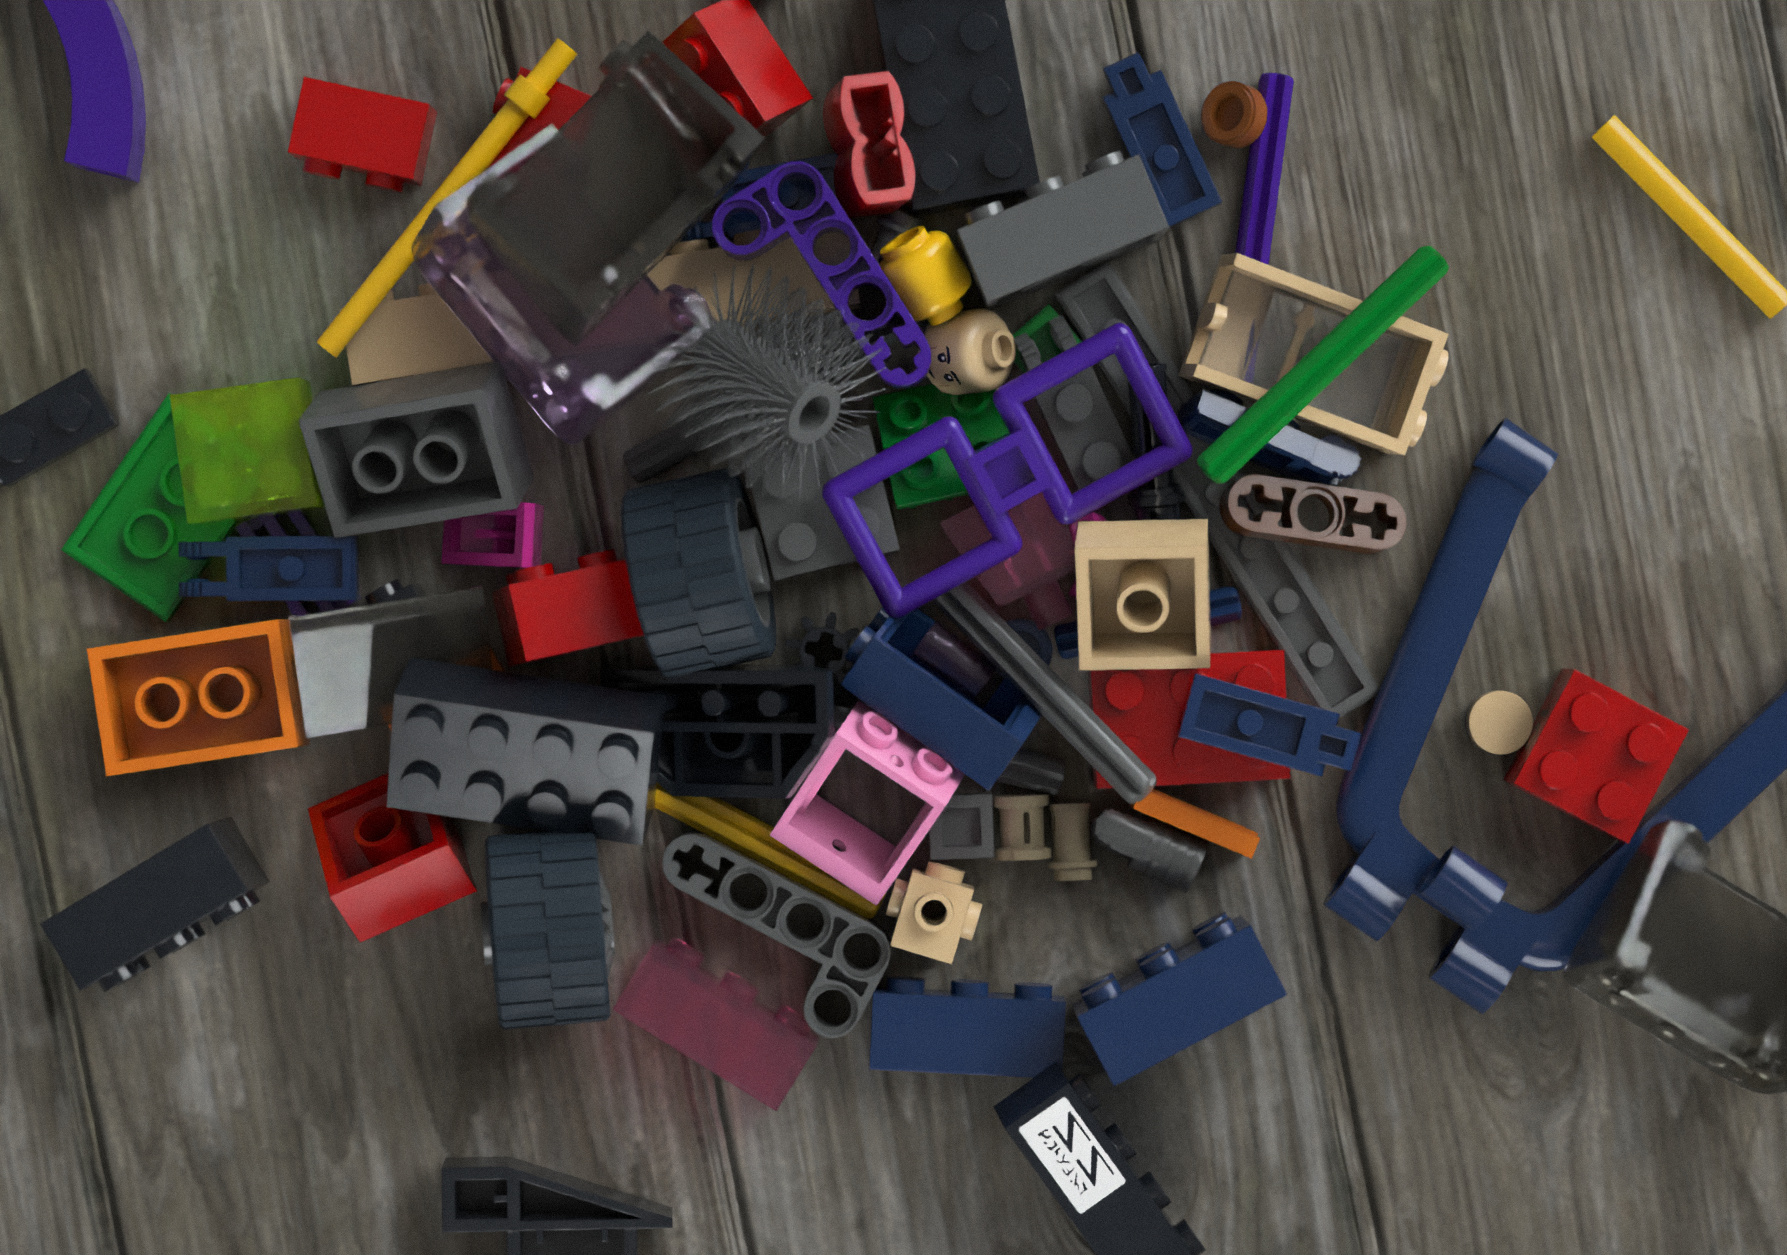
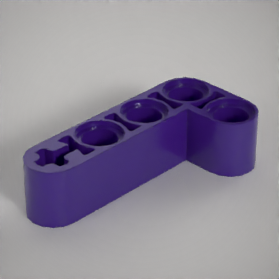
[712,161,931,389]

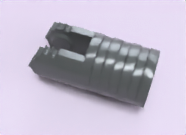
[1089,808,1209,894]

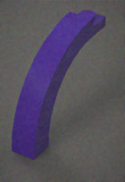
[43,0,146,183]

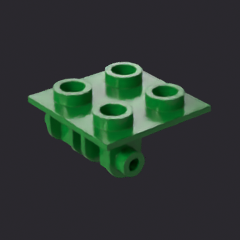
[872,384,1009,510]

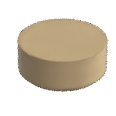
[1466,690,1533,755]

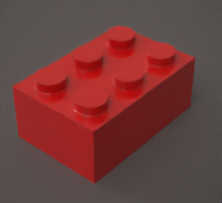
[1088,649,1291,789]

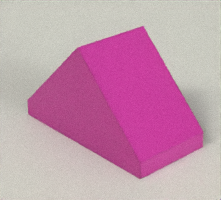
[441,502,544,568]

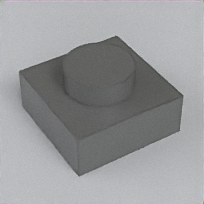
[929,793,995,860]

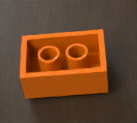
[87,619,310,777]

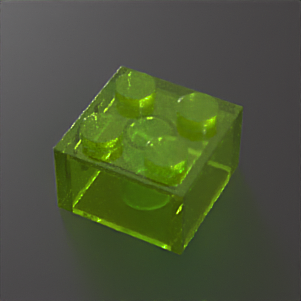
[170,377,325,525]

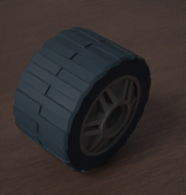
[621,467,777,679]
[480,831,615,1030]

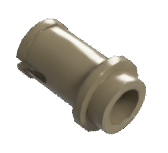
[1047,803,1098,881]

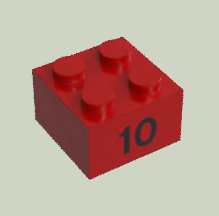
[1503,668,1689,844]

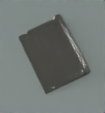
[288,585,493,738]

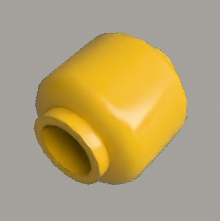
[879,226,971,326]

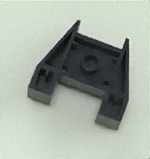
[442,1156,673,1255]

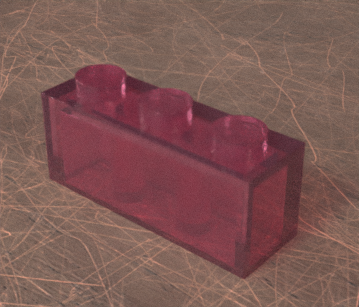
[612,937,819,1111]

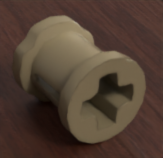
[993,793,1051,861]

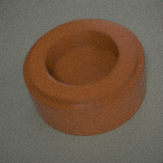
[1201,81,1267,148]

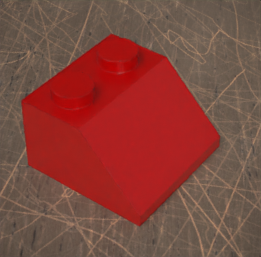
[307,773,477,943]

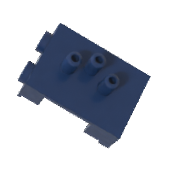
[840,607,1042,791]

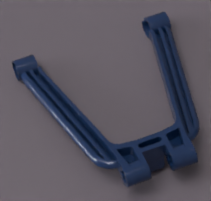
[1323,417,1787,1014]

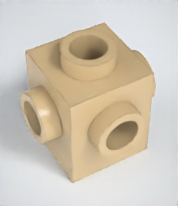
[885,861,982,964]

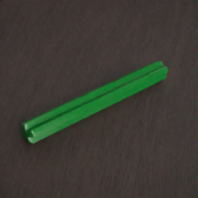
[1197,245,1449,484]

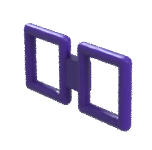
[822,323,1193,618]

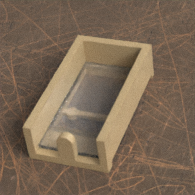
[1178,253,1449,455]

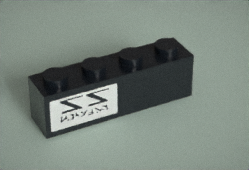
[993,1062,1206,1255]

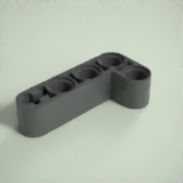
[662,831,891,1038]

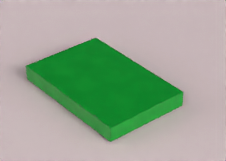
[61,393,277,622]

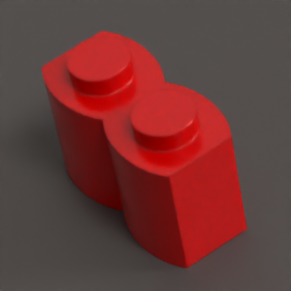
[823,71,915,219]

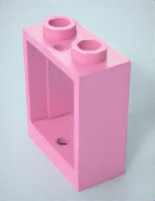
[770,700,965,906]

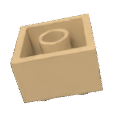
[1075,519,1211,670]

